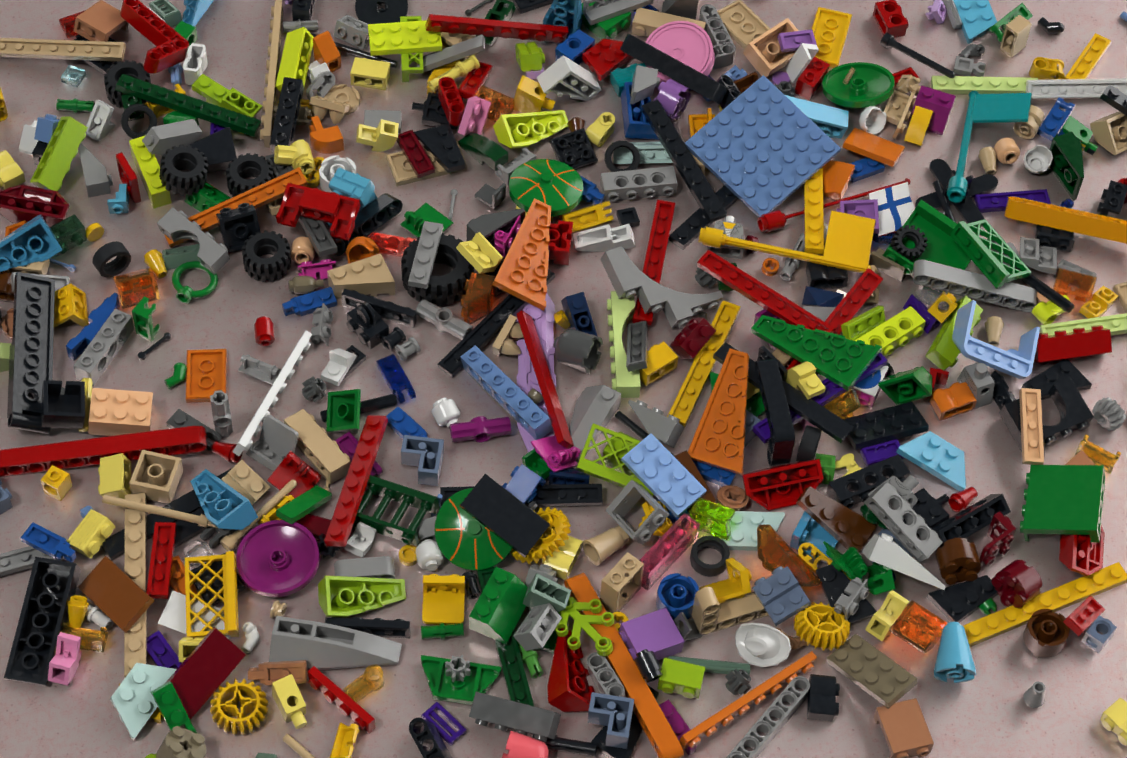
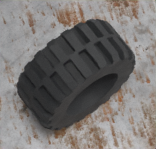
[401,233,474,306]

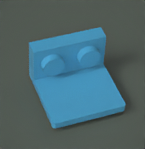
[790,512,838,563]

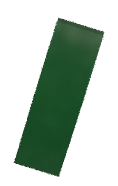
[476,0,516,46]
[458,132,508,171]

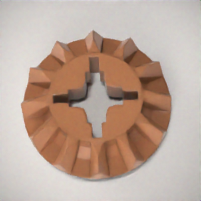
[716,485,749,511]

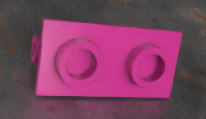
[298,259,336,280]

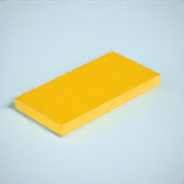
[812,7,852,68]

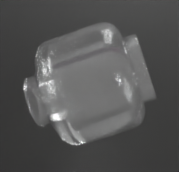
[182,540,214,569]

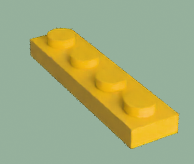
[1065,33,1111,79]

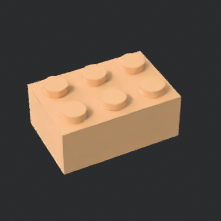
[743,18,798,78]
[88,388,153,436]

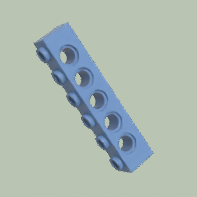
[460,345,553,440]

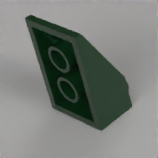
[1049,132,1084,201]

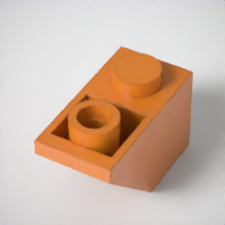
[313,30,341,73]

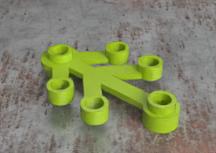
[555,597,615,656]

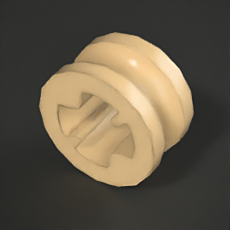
[270,600,287,618]

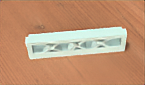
[612,141,685,164]

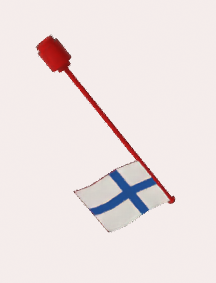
[757,178,915,238]

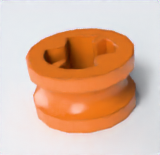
[762,258,779,276]

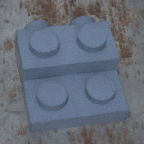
[752,566,811,626]

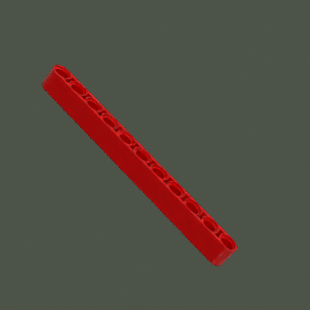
[0,426,207,477]

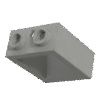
[606,479,669,545]

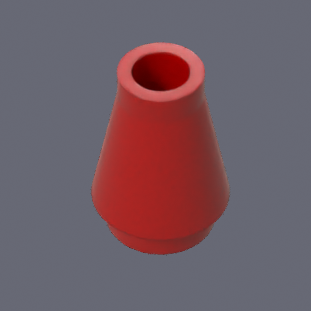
[211,441,243,463]
[948,487,978,512]

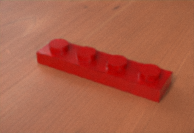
[146,522,177,599]
[308,666,375,734]

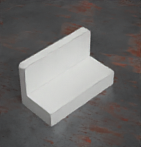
[785,43,819,83]

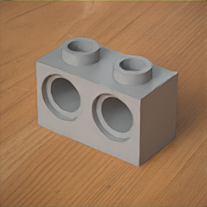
[514,603,562,651]

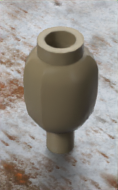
[288,276,324,294]

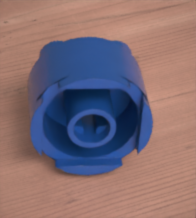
[656,573,699,621]

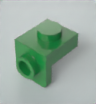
[522,448,552,480]

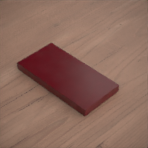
[165,627,246,720]

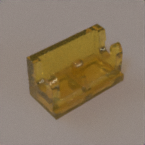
[1075,434,1121,474]
[60,622,108,652]

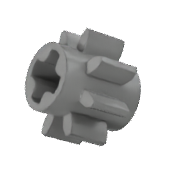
[445,655,470,682]

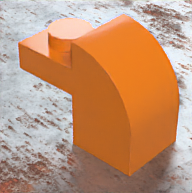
[309,116,344,154]

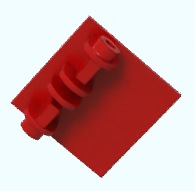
[267,450,321,499]

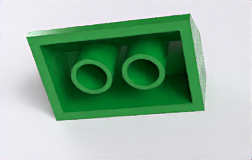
[469,567,528,645]

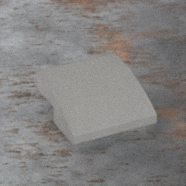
[1020,237,1057,275]

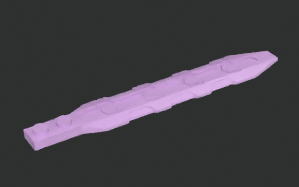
[516,293,556,457]

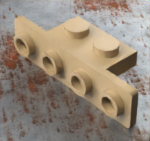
[883,78,921,139]

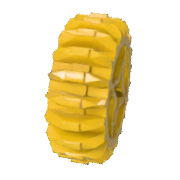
[794,602,850,651]
[210,678,269,736]

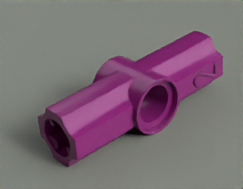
[450,416,511,443]

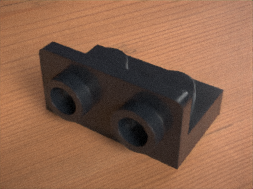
[1035,225,1075,252]

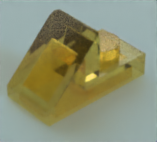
[823,388,861,419]

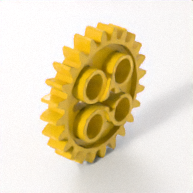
[510,507,571,564]

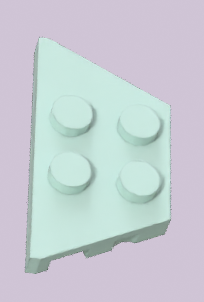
[706,510,785,551]
[110,663,177,740]

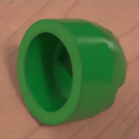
[978,598,997,616]

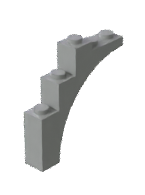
[600,246,724,328]

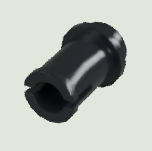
[462,571,481,599]

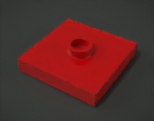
[116,152,141,204]

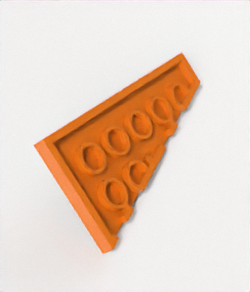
[492,198,551,311]
[688,348,749,475]

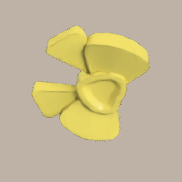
[835,453,863,477]

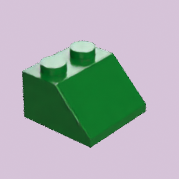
[878,366,932,405]

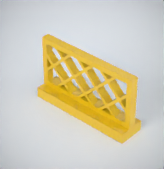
[185,551,239,638]

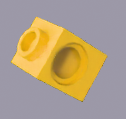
[927,291,958,324]
[40,465,72,501]

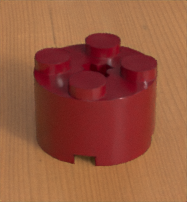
[992,560,1042,608]

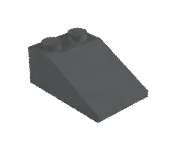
[467,209,525,247]

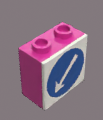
[840,366,889,408]

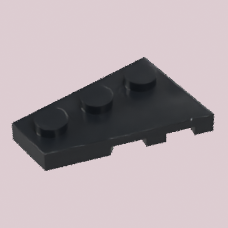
[1022,359,1092,400]
[927,575,998,623]

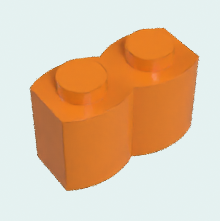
[929,382,977,420]

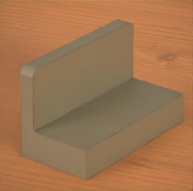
[869,248,907,282]

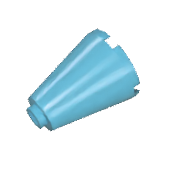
[934,622,976,683]

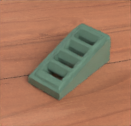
[149,0,182,27]

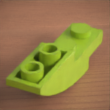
[192,74,262,118]

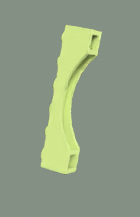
[607,291,641,398]

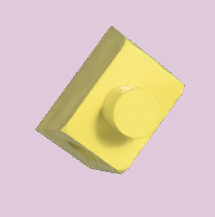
[272,674,307,729]

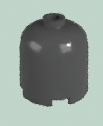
[553,329,603,374]

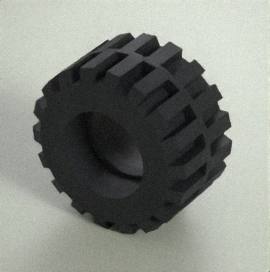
[104,60,151,108]
[159,145,208,196]
[226,153,274,197]
[242,230,291,282]

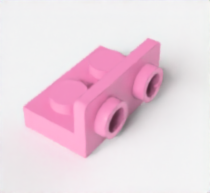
[458,96,491,135]

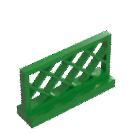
[950,219,1032,289]

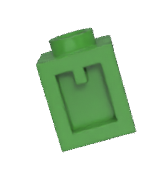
[815,453,836,484]

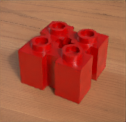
[548,220,573,265]

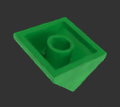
[326,389,361,433]

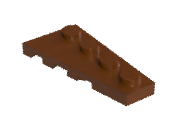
[796,486,877,553]

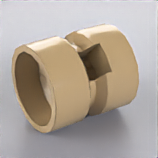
[1013,105,1045,139]

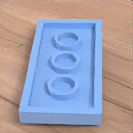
[621,433,707,518]

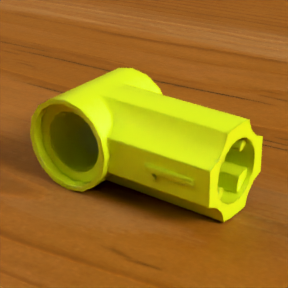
[1031,294,1070,325]

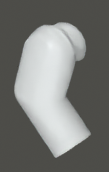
[241,622,260,654]

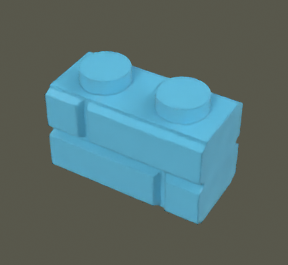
[329,168,375,206]

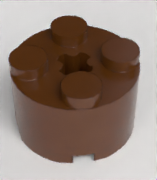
[935,538,981,585]
[1023,609,1070,658]

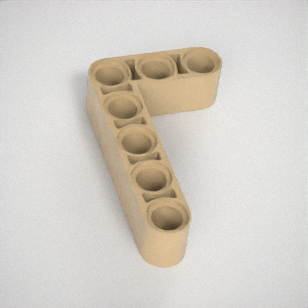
[692,587,769,635]

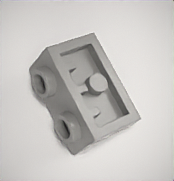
[334,15,369,49]

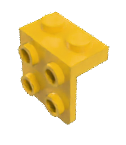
[699,557,752,604]
[422,574,465,625]

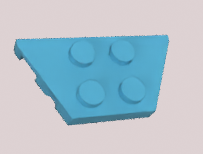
[953,0,997,44]
[896,431,966,491]

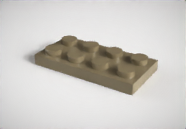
[827,634,918,708]

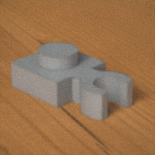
[953,56,986,77]

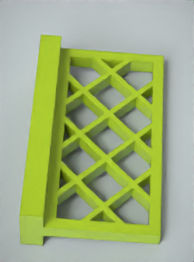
[575,423,653,496]

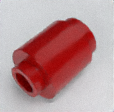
[254,316,275,346]

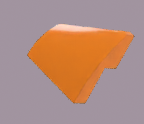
[823,160,855,201]

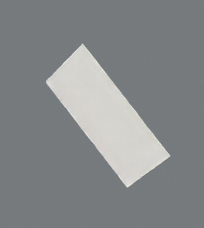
[158,591,239,639]

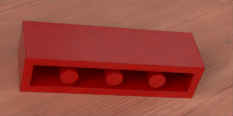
[1034,325,1112,362]

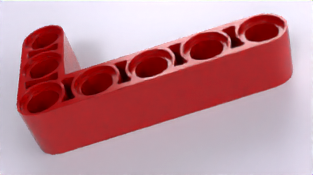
[120,0,189,74]

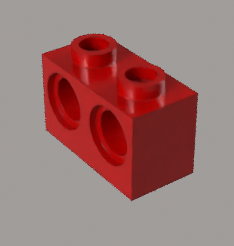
[873,0,909,38]
[795,56,830,101]

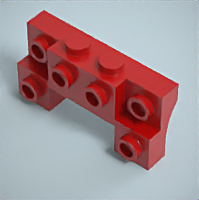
[276,183,361,241]

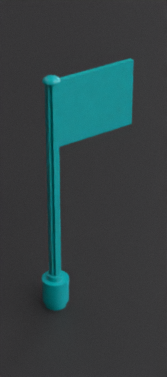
[947,91,1032,203]

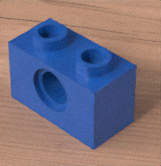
[555,29,595,65]

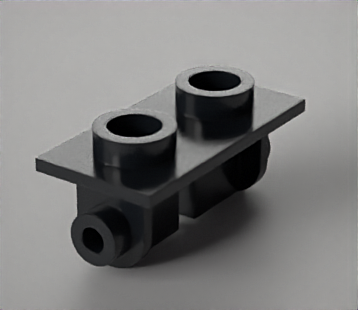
[991,370,1017,410]

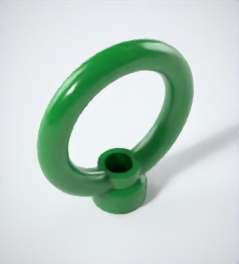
[172,261,218,304]

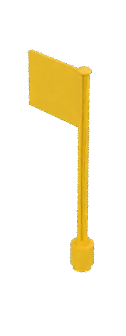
[698,210,876,273]

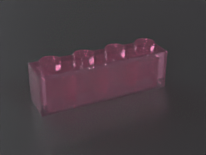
[639,513,700,591]

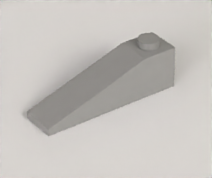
[566,385,621,462]

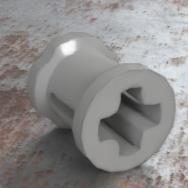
[395,337,420,361]

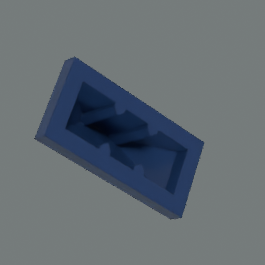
[802,286,843,307]
[549,468,590,485]

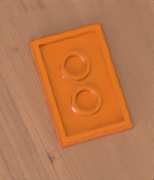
[843,128,905,167]
[186,349,227,403]

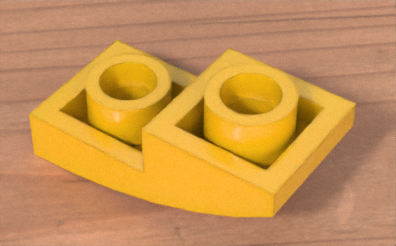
[904,106,933,146]
[1079,285,1119,318]

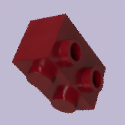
[669,317,716,359]

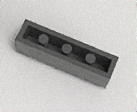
[469,692,561,742]

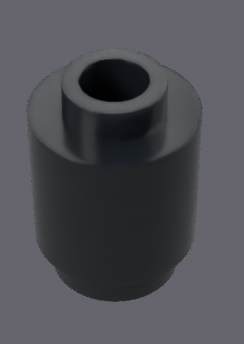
[634,649,662,683]

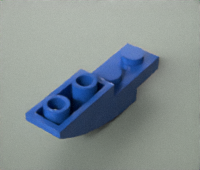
[66,293,120,360]

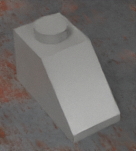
[630,65,660,104]

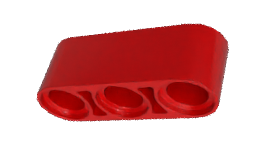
[438,77,465,126]

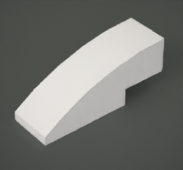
[573,224,635,252]

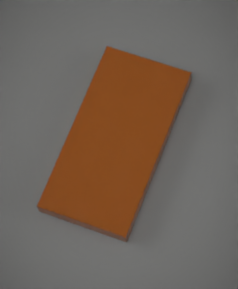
[78,556,155,633]

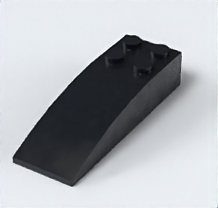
[4,557,81,686]

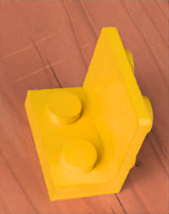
[54,283,89,328]

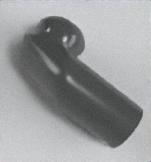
[958,44,985,58]

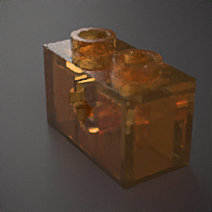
[1053,268,1097,302]

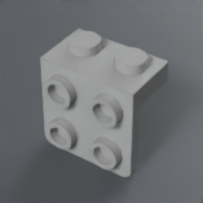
[246,415,299,471]

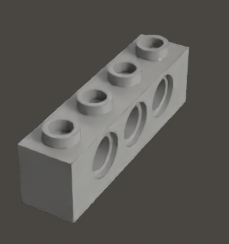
[600,166,678,202]
[73,309,134,386]
[864,482,943,562]

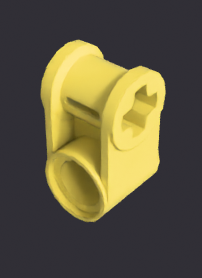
[585,112,615,147]

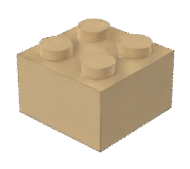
[129,450,183,504]

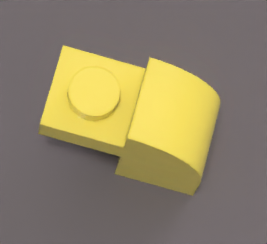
[356,119,399,152]
[786,361,826,400]
[865,590,910,642]

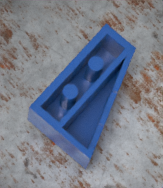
[621,82,659,140]

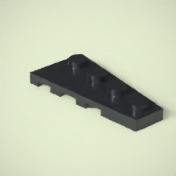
[591,685,659,758]

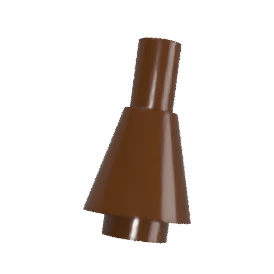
[567,117,585,132]

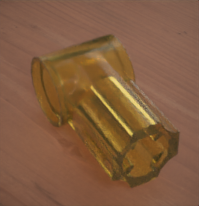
[343,665,385,703]

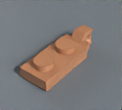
[248,660,308,685]

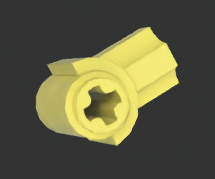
[274,139,315,174]

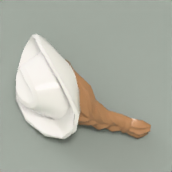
[735,623,811,667]

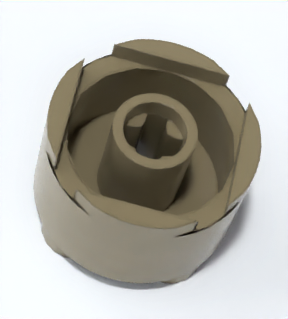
[156,726,207,758]

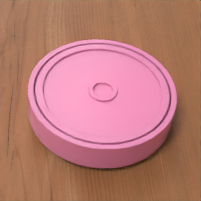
[645,21,715,87]

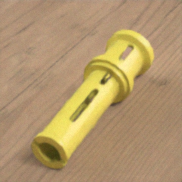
[428,55,480,92]

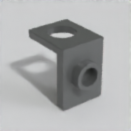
[475,183,506,209]
[674,612,702,641]

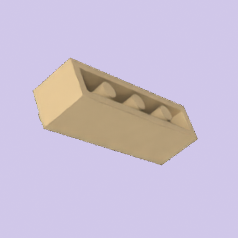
[631,8,706,38]
[284,409,351,484]

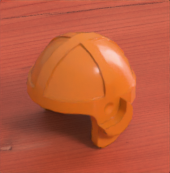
[346,236,379,264]

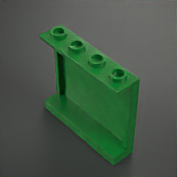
[882,200,971,296]
[1020,465,1106,543]

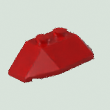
[742,459,824,510]
[1059,525,1105,576]

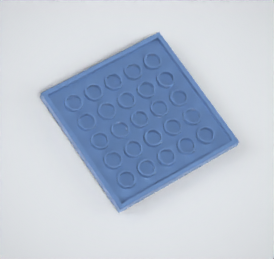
[684,75,841,218]

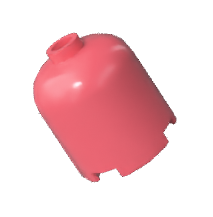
[502,731,549,758]

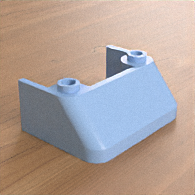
[952,300,1040,379]

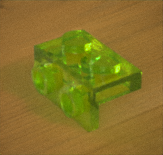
[690,498,735,540]

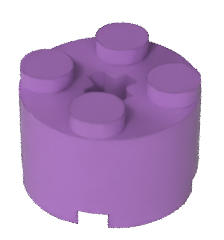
[653,79,691,121]

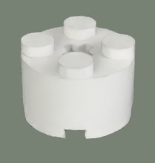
[319,155,357,193]

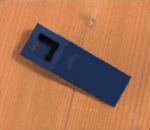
[561,292,601,347]

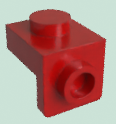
[926,367,949,398]

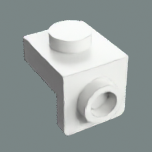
[344,522,377,558]

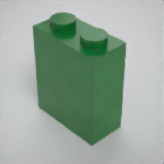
[582,0,631,40]

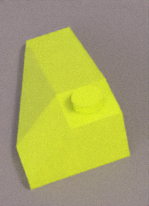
[493,110,569,148]

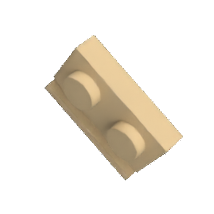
[221,460,271,506]

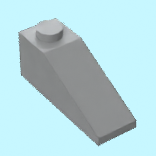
[78,143,113,197]

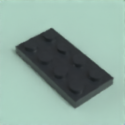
[843,402,929,450]

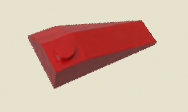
[547,628,595,712]

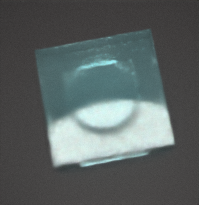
[61,65,86,87]

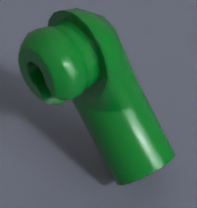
[164,362,187,389]

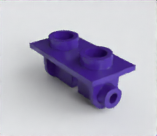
[903,294,941,334]

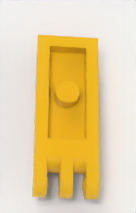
[562,201,614,232]

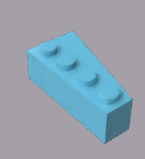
[785,95,848,139]

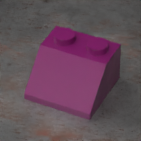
[908,85,956,135]

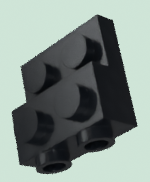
[216,203,261,253]

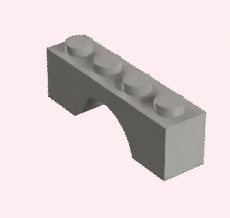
[157,207,230,275]

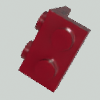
[979,511,1016,567]

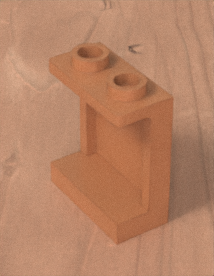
[74,0,129,42]
[873,698,934,758]

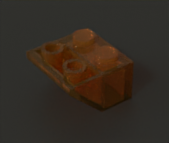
[112,268,160,309]
[461,272,494,324]
[889,600,947,654]

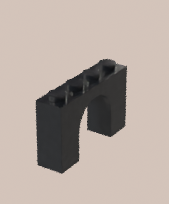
[999,377,1094,452]

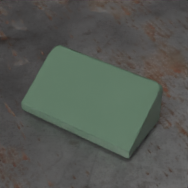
[162,244,200,270]

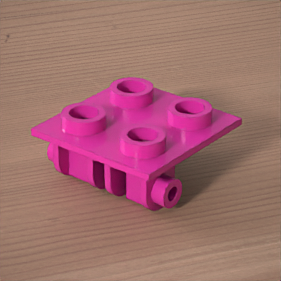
[494,215,521,257]
[530,435,581,472]

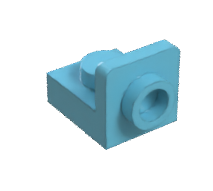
[107,184,129,214]

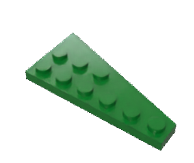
[751,315,882,391]

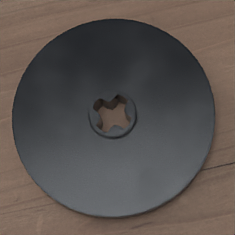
[355,0,408,24]

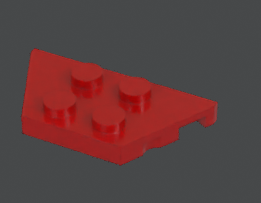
[582,38,633,81]

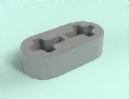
[306,71,335,100]

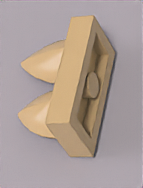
[309,96,350,124]
[492,314,523,356]

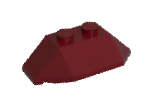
[0,185,69,228]

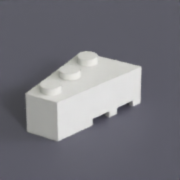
[536,55,601,101]

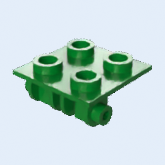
[400,203,453,238]
[823,541,868,583]

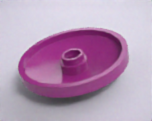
[236,520,320,597]

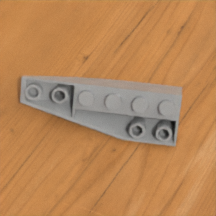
[269,616,402,671]

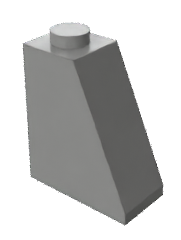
[142,119,203,155]

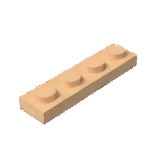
[1019,388,1044,465]

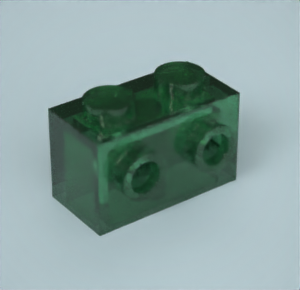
[49,214,87,258]

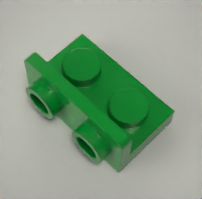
[184,183,231,212]

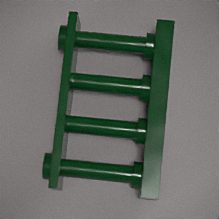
[353,475,440,546]

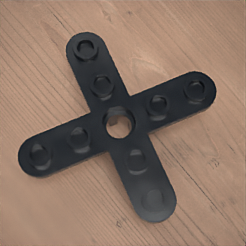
[915,159,998,228]

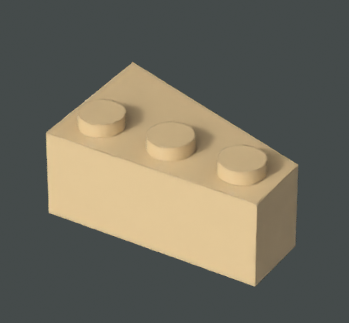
[327,253,395,299]

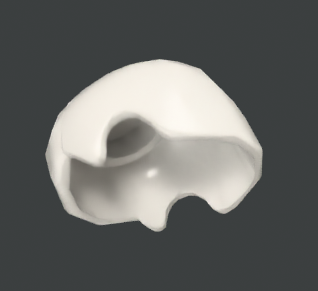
[859,106,887,135]
[1023,145,1053,174]

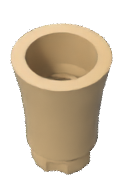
[582,525,629,566]

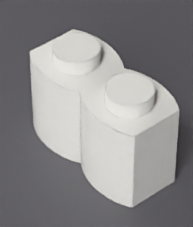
[183,43,208,85]

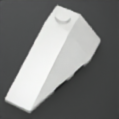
[862,533,946,590]

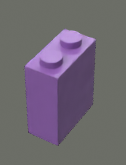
[618,608,685,662]

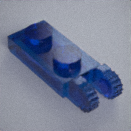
[376,354,416,403]

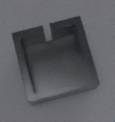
[42,380,85,428]

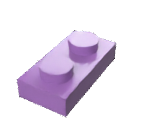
[777,29,817,52]

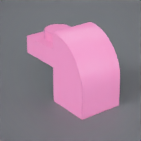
[48,632,82,686]

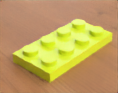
[368,20,442,56]

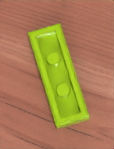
[841,305,885,341]

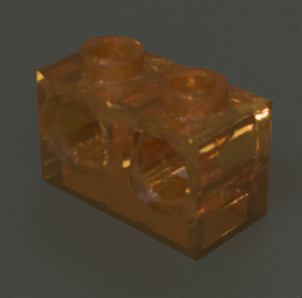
[474,85,514,122]

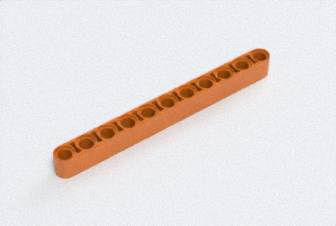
[564,573,684,758]

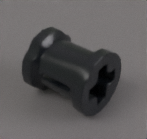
[380,327,406,352]

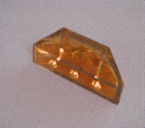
[757,524,822,587]

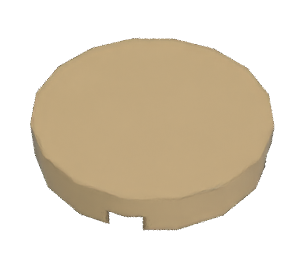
[324,84,360,115]

